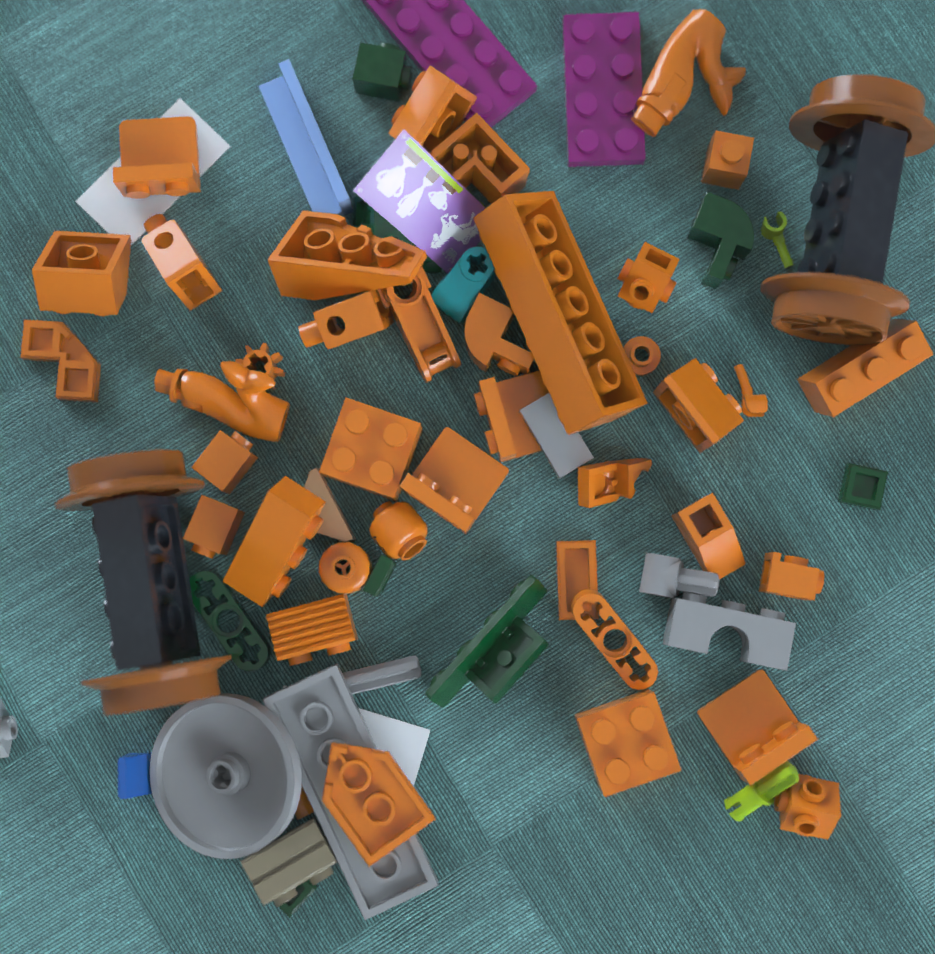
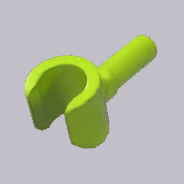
[761,211,794,268]

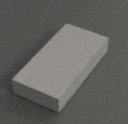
[519,393,594,479]

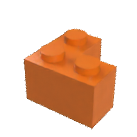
[429,113,530,204]

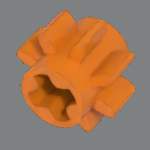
[235,342,286,390]

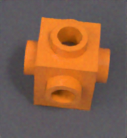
[617,242,680,313]
[774,774,841,840]

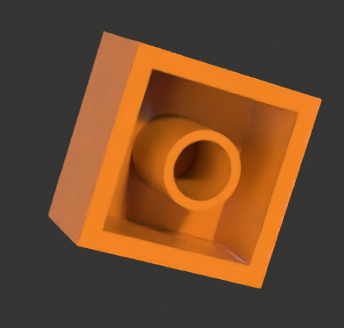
[319,397,423,502]
[574,689,682,797]

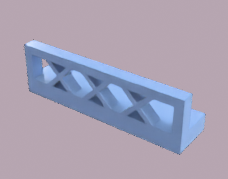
[258,59,353,216]

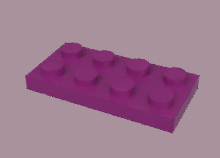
[562,12,646,167]

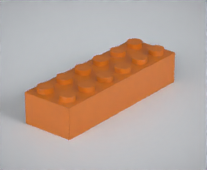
[473,191,648,435]

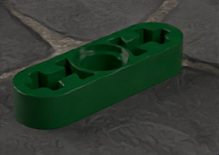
[189,571,271,671]

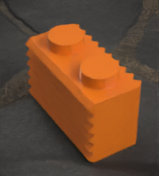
[266,594,358,666]

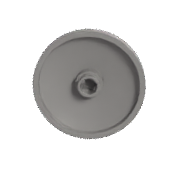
[150,693,302,859]

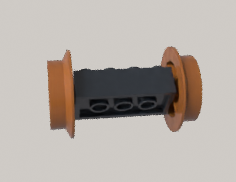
[760,75,935,345]
[55,450,232,716]

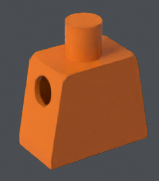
[141,214,222,311]
[298,290,395,350]

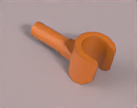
[734,364,768,417]

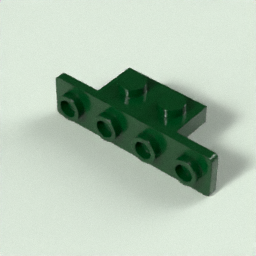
[425,575,549,708]

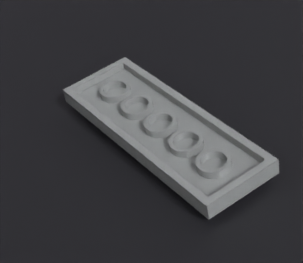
[262,663,439,920]

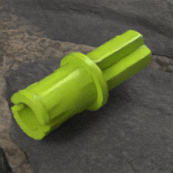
[724,760,800,822]

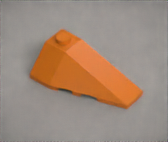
[268,211,427,300]

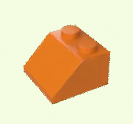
[388,65,477,153]
[32,231,131,316]
[653,358,744,453]

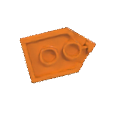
[322,742,436,867]

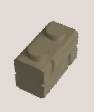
[241,817,337,907]

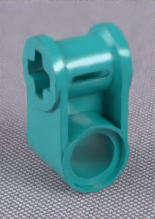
[431,247,496,324]

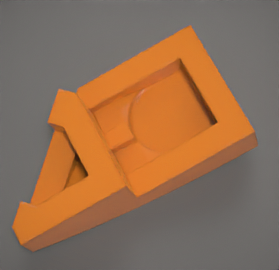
[578,458,652,508]

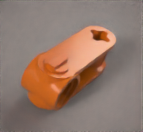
[377,266,461,383]

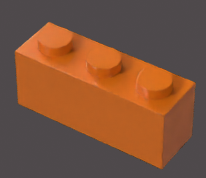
[797,318,934,417]
[223,476,326,607]

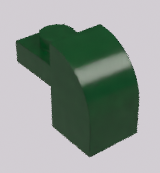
[687,192,754,289]

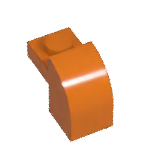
[465,293,535,376]

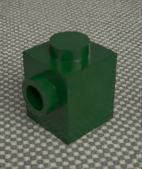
[352,42,413,102]

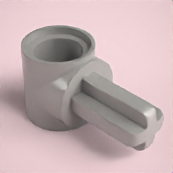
[639,553,719,598]

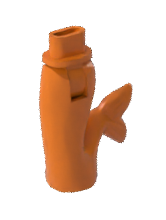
[631,9,746,137]
[154,361,290,442]

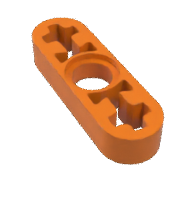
[571,589,658,690]

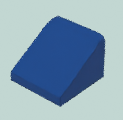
[118,752,152,799]

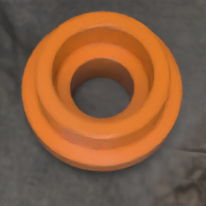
[623,336,661,376]

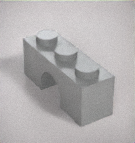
[662,592,796,671]

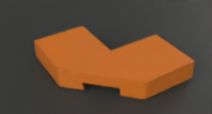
[20,320,101,402]

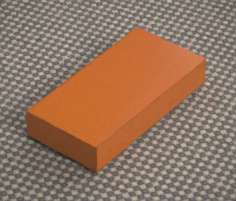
[556,540,599,620]

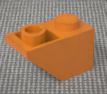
[671,493,746,580]

